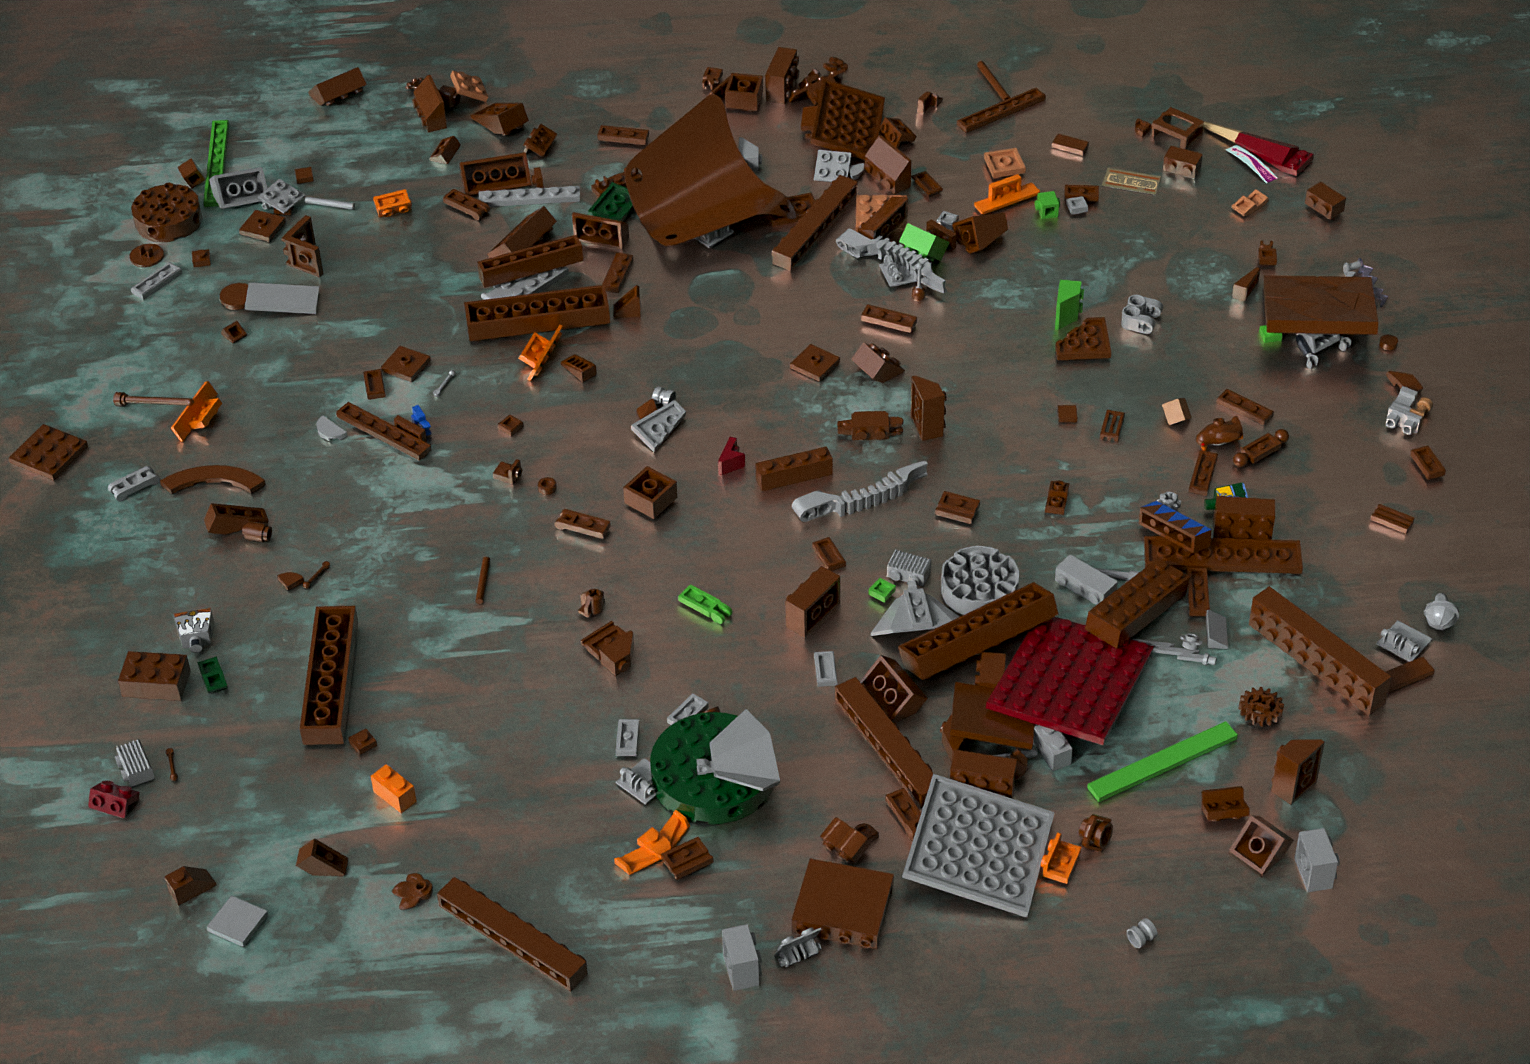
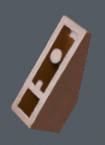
[204,503,269,534]

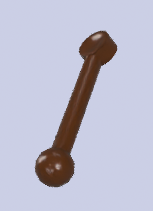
[303,561,330,589]
[165,748,178,781]

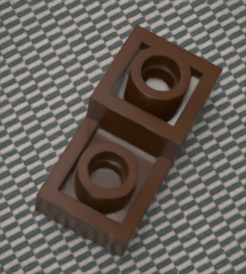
[1045,480,1070,515]

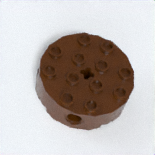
[131,182,203,242]

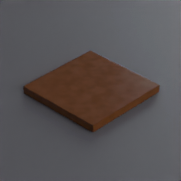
[950,682,1034,750]

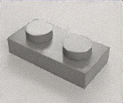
[667,693,709,725]
[616,719,639,756]

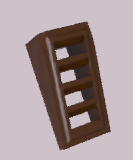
[1232,267,1260,301]
[561,354,597,383]

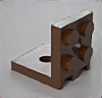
[281,215,324,278]

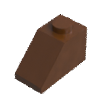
[599,630,634,677]
[940,715,971,763]
[296,838,348,877]
[164,866,217,906]

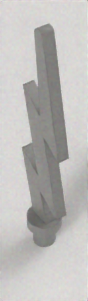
[1132,639,1217,665]

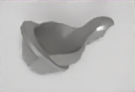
[1424,593,1459,630]

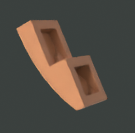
[1232,190,1269,216]

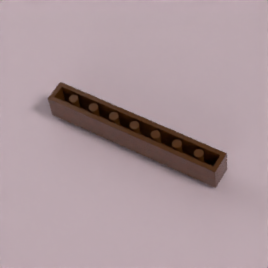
[771,175,858,271]
[835,677,934,808]
[437,877,588,992]

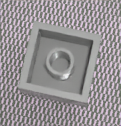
[1294,828,1340,892]
[722,924,762,991]

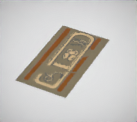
[1102,168,1161,195]

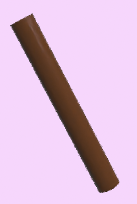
[977,61,1011,101]

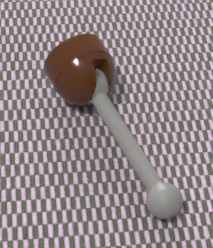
[912,263,926,301]

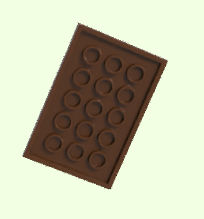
[810,78,885,160]

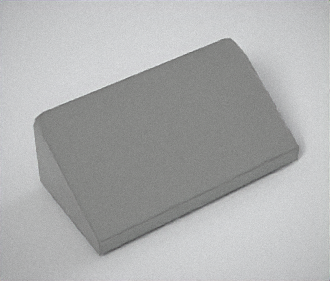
[1206,610,1228,649]

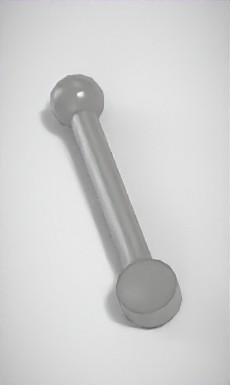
[433,370,456,397]

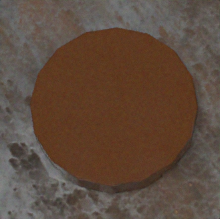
[219,283,248,310]

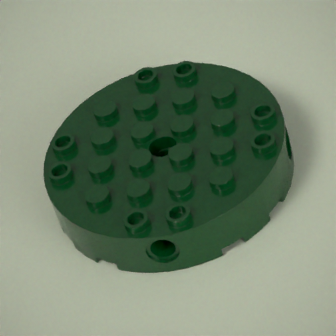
[650,712,775,825]

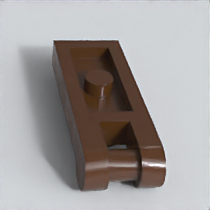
[443,188,490,221]
[554,509,611,539]

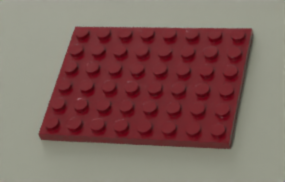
[986,617,1154,745]

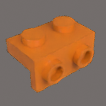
[373,189,412,217]
[1041,832,1081,884]

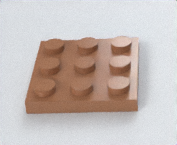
[856,195,907,233]

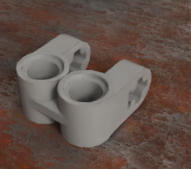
[1121,294,1163,334]

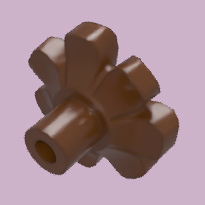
[405,78,424,90]

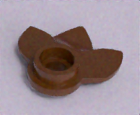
[392,873,433,910]

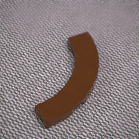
[160,465,266,494]

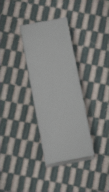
[131,262,182,300]

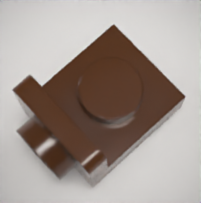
[493,459,523,485]

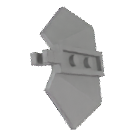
[871,580,960,636]
[697,709,780,791]

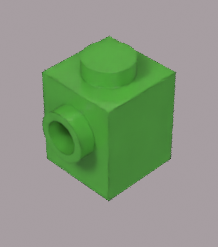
[1035,191,1060,219]

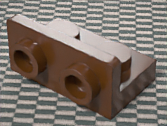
[879,117,917,148]
[523,124,557,157]

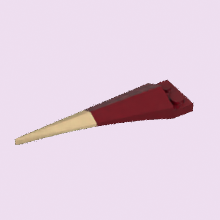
[1204,121,1314,176]

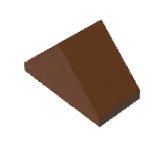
[613,285,641,318]

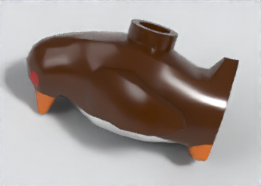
[1196,416,1243,451]

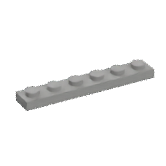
[479,186,580,207]

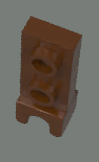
[885,788,921,842]

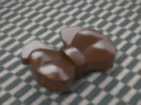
[823,57,848,72]

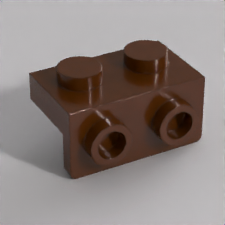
[1201,786,1250,821]

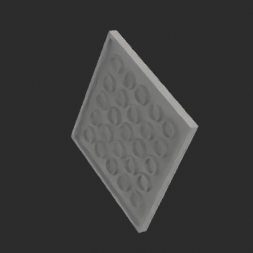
[902,774,1055,918]

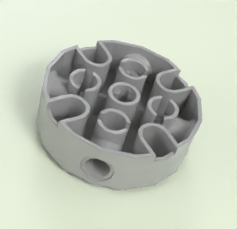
[941,546,1020,615]

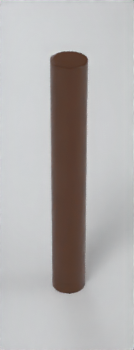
[475,557,490,604]

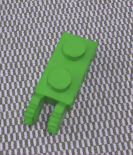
[678,585,733,624]

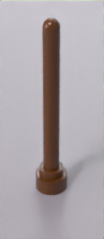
[113,392,194,407]

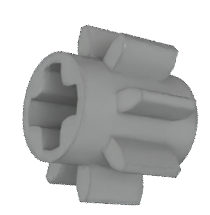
[1157,492,1181,512]

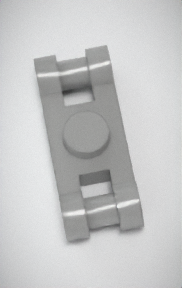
[108,466,160,502]

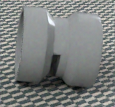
[652,386,676,406]
[1126,918,1158,948]

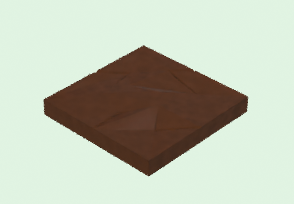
[1263,275,1378,335]

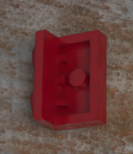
[88,780,140,818]

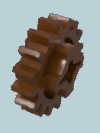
[1238,687,1284,727]

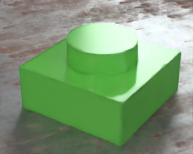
[1259,325,1282,343]
[869,578,896,603]

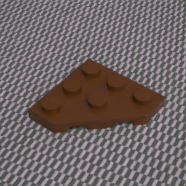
[1055,317,1111,360]

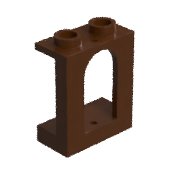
[1151,107,1204,150]

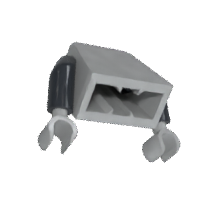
[1295,333,1351,369]

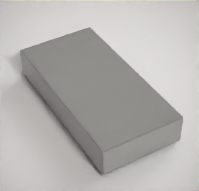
[814,651,838,687]

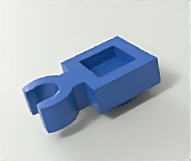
[411,405,432,436]

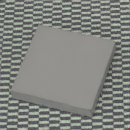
[207,896,268,947]

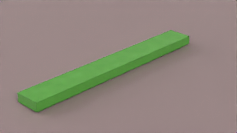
[203,120,230,207]
[1087,721,1238,802]

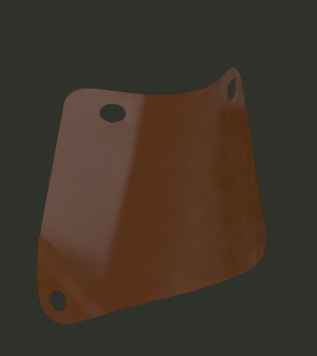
[625,94,796,246]

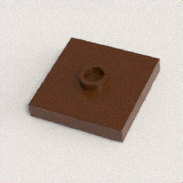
[239,210,286,242]
[790,344,840,382]
[381,346,431,382]

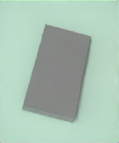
[245,282,319,314]

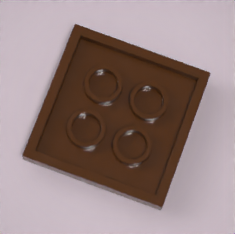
[8,424,88,481]

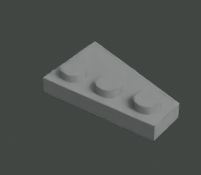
[631,400,686,452]

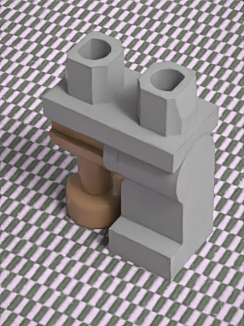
[1386,386,1433,435]

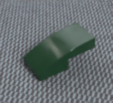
[197,656,228,693]

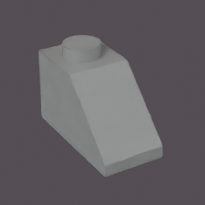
[739,137,762,171]

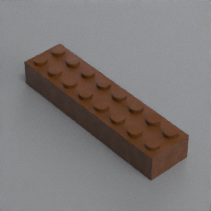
[464,284,610,341]
[898,582,1059,680]
[1249,586,1391,715]
[300,606,358,745]

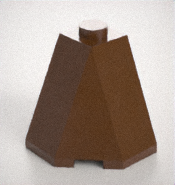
[952,213,1008,254]

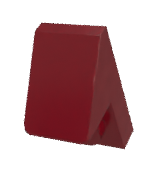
[718,437,746,475]

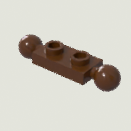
[1233,429,1289,467]

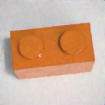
[371,764,417,813]

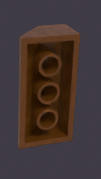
[459,152,532,195]
[487,206,557,258]

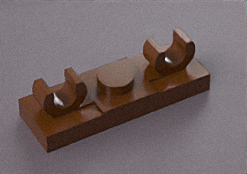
[591,167,643,197]

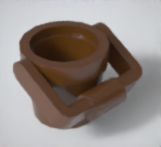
[1079,814,1113,852]

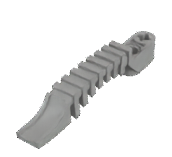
[836,229,947,294]
[792,461,928,522]

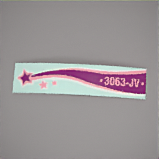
[1226,145,1277,183]

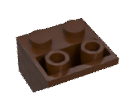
[851,342,905,383]

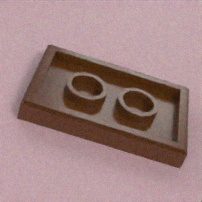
[767,192,815,227]

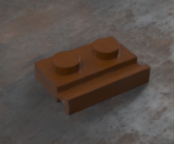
[935,491,980,524]
[581,621,626,661]
[661,837,714,880]

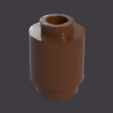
[242,521,272,543]

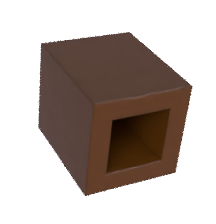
[178,158,206,189]

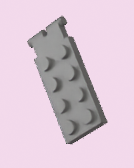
[481,266,569,300]

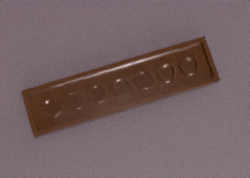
[1144,536,1303,574]

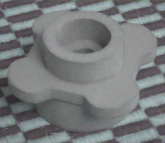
[1180,633,1203,650]

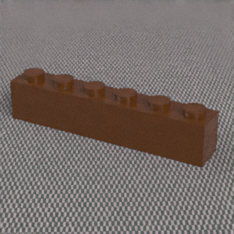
[477,235,584,288]

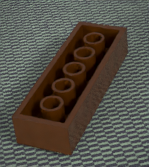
[1085,558,1190,649]

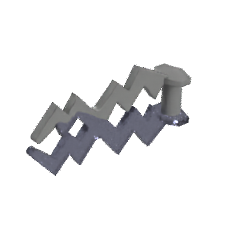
[1343,258,1388,307]

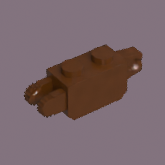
[837,411,904,440]

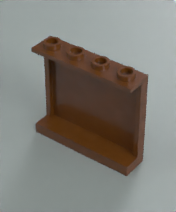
[791,858,894,949]

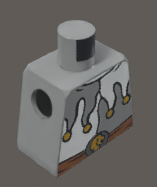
[174,608,214,653]

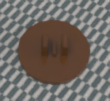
[129,243,164,267]

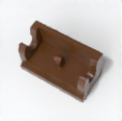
[801,106,817,138]

